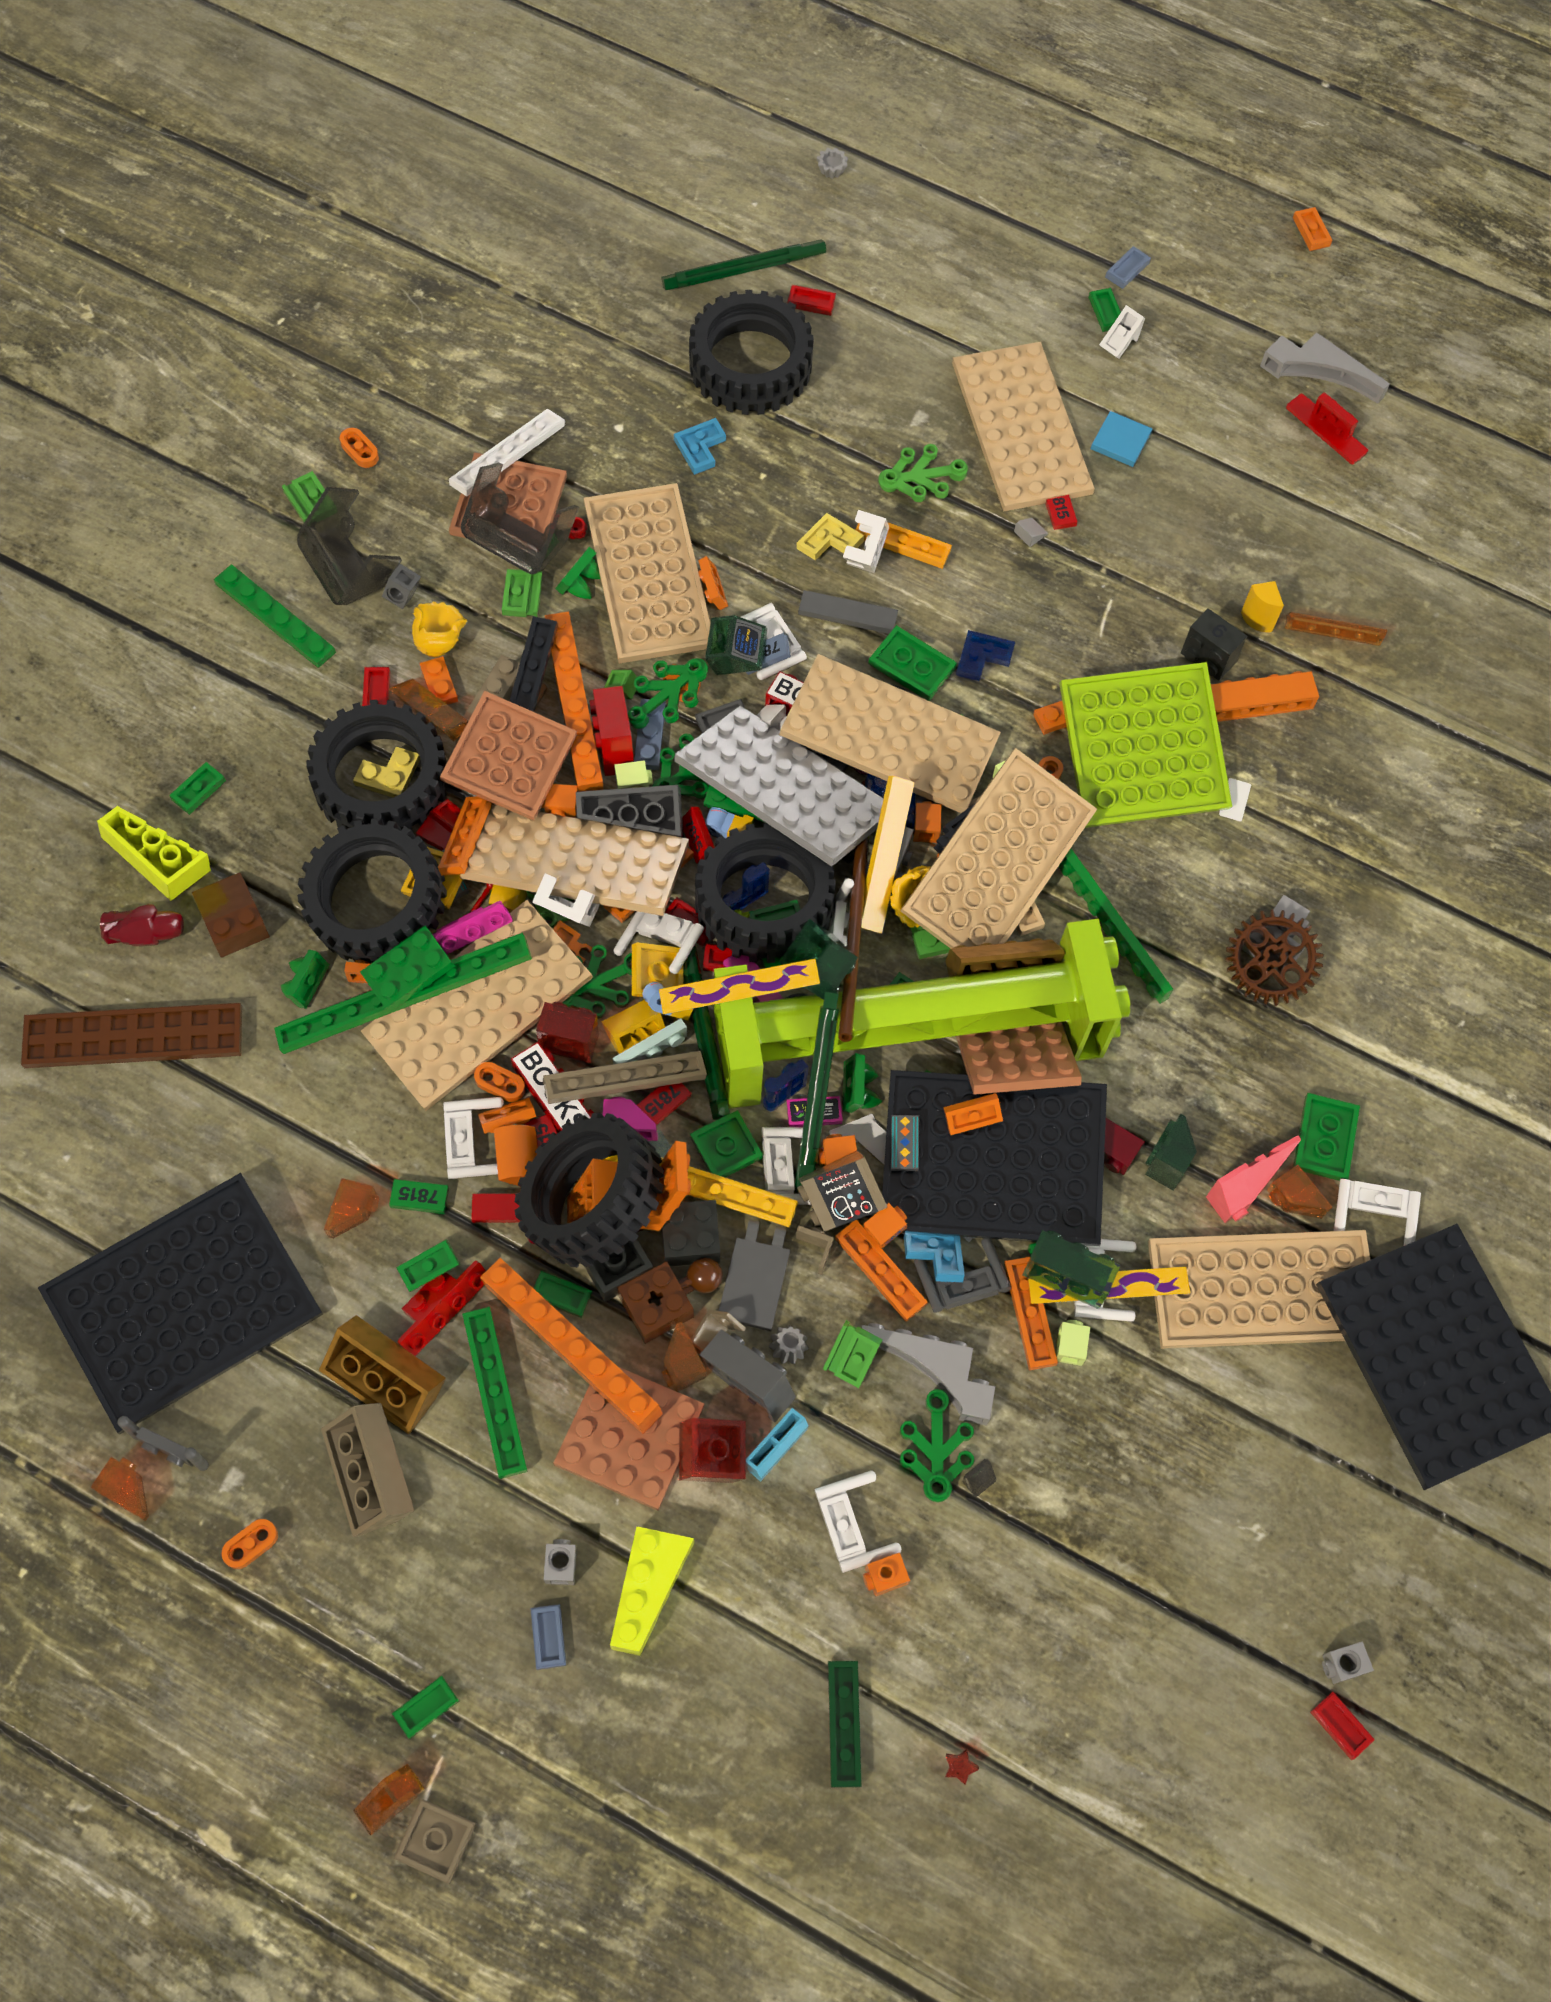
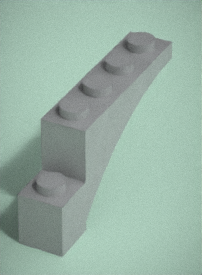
[1260,333,1390,404]
[862,1323,995,1426]

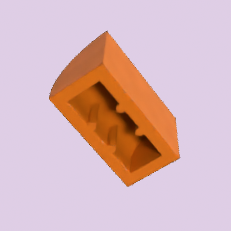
[494,1125,538,1186]

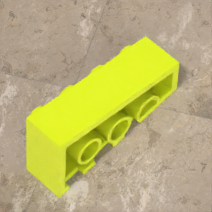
[97,806,211,901]
[610,1526,694,1656]

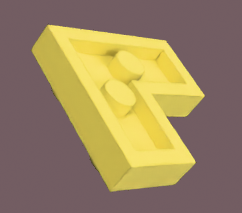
[797,513,864,561]
[353,747,420,798]

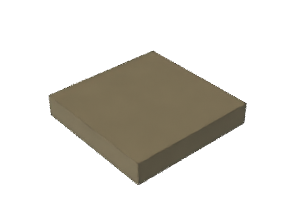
[393,1798,476,1884]

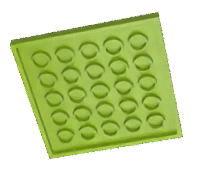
[1059,662,1233,828]

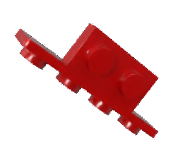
[1286,392,1368,465]
[397,1261,486,1356]

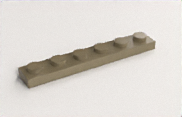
[543,1051,707,1104]

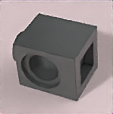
[382,564,421,609]

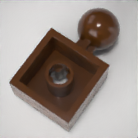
[618,1258,723,1344]

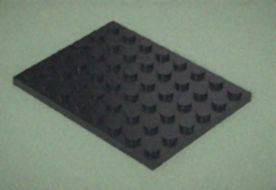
[882,1070,1107,1246]
[38,1173,323,1435]
[1316,1224,1551,1490]

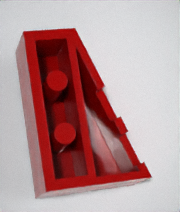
[589,686,634,776]

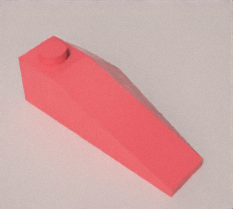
[1206,1136,1301,1223]

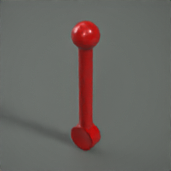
[463,883,493,916]

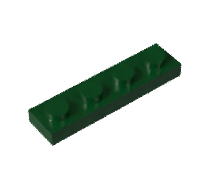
[828,1661,862,1788]

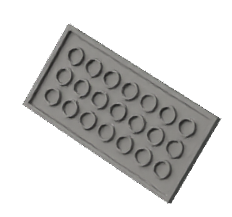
[674,706,884,866]

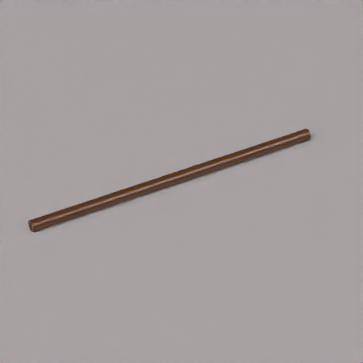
[838,780,873,1042]

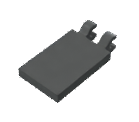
[719,1220,790,1331]

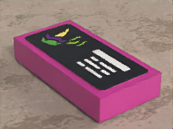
[786,1096,843,1127]

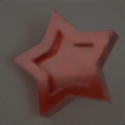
[945,1749,979,1785]

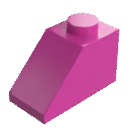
[603,1097,658,1141]

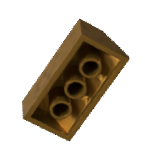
[945,938,1065,977]
[319,1315,446,1434]

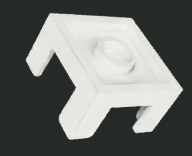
[843,510,889,573]
[533,873,600,927]

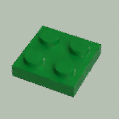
[690,1110,763,1177]

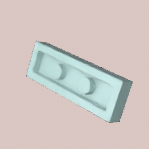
[613,1019,687,1064]

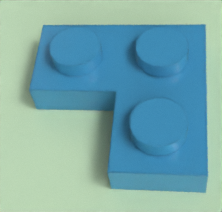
[674,418,726,475]
[904,1231,965,1282]

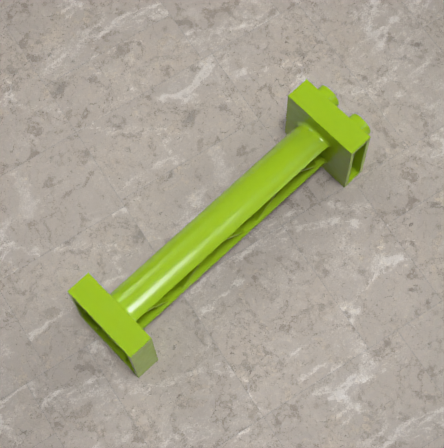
[714,919,1130,1109]

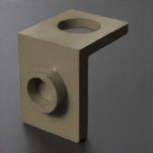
[796,1226,834,1275]
[690,1309,746,1351]

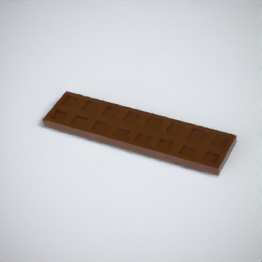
[21,1003,242,1069]

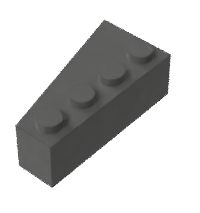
[576,785,684,838]

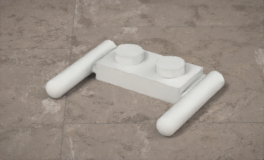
[726,603,807,680]
[825,878,854,970]
[613,911,704,974]
[443,1097,504,1179]
[761,1127,811,1205]
[1334,1179,1421,1246]
[1074,1239,1137,1322]
[814,1471,902,1573]

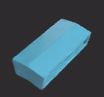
[745,1408,809,1482]

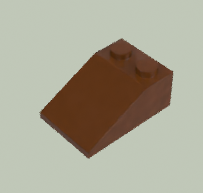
[192,872,270,958]

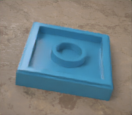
[1091,411,1153,467]

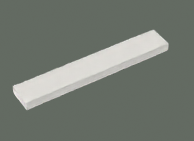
[449,409,565,496]

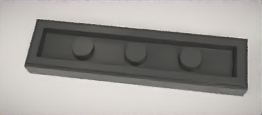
[798,590,898,634]

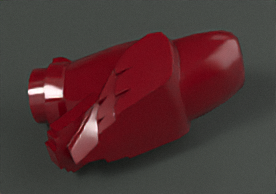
[100,904,184,947]

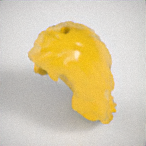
[412,601,467,657]
[890,865,931,928]

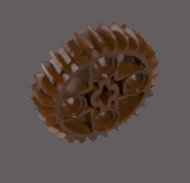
[1225,909,1324,1006]

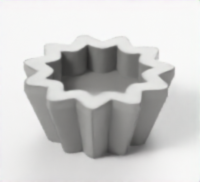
[817,148,848,179]
[769,1325,809,1364]

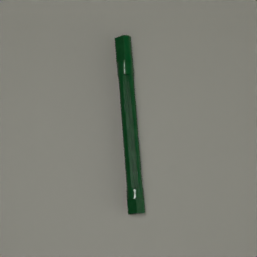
[661,239,826,290]
[679,945,730,1120]
[794,990,839,1193]

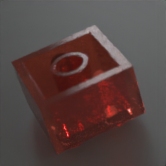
[536,1002,599,1063]
[679,1418,746,1483]

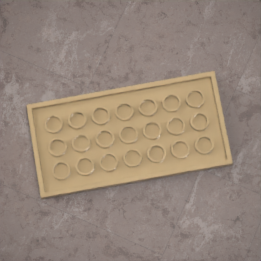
[952,342,1095,512]
[584,483,715,664]
[779,654,1001,813]
[900,748,1097,948]
[461,805,689,916]
[361,900,593,1111]
[1148,1230,1370,1349]

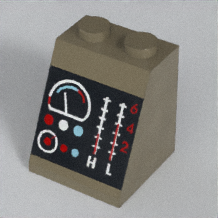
[797,1151,887,1231]

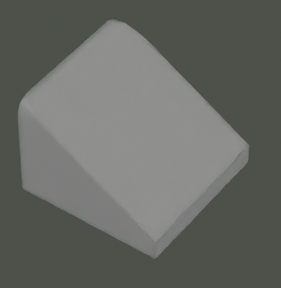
[1014,518,1048,547]

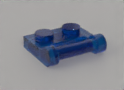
[763,1059,809,1111]

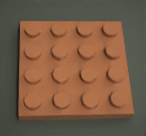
[449,452,567,554]
[440,691,577,821]
[956,1022,1082,1094]
[553,1367,705,1511]

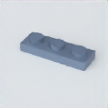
[634,699,666,771]

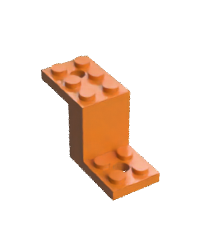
[567,1141,691,1231]

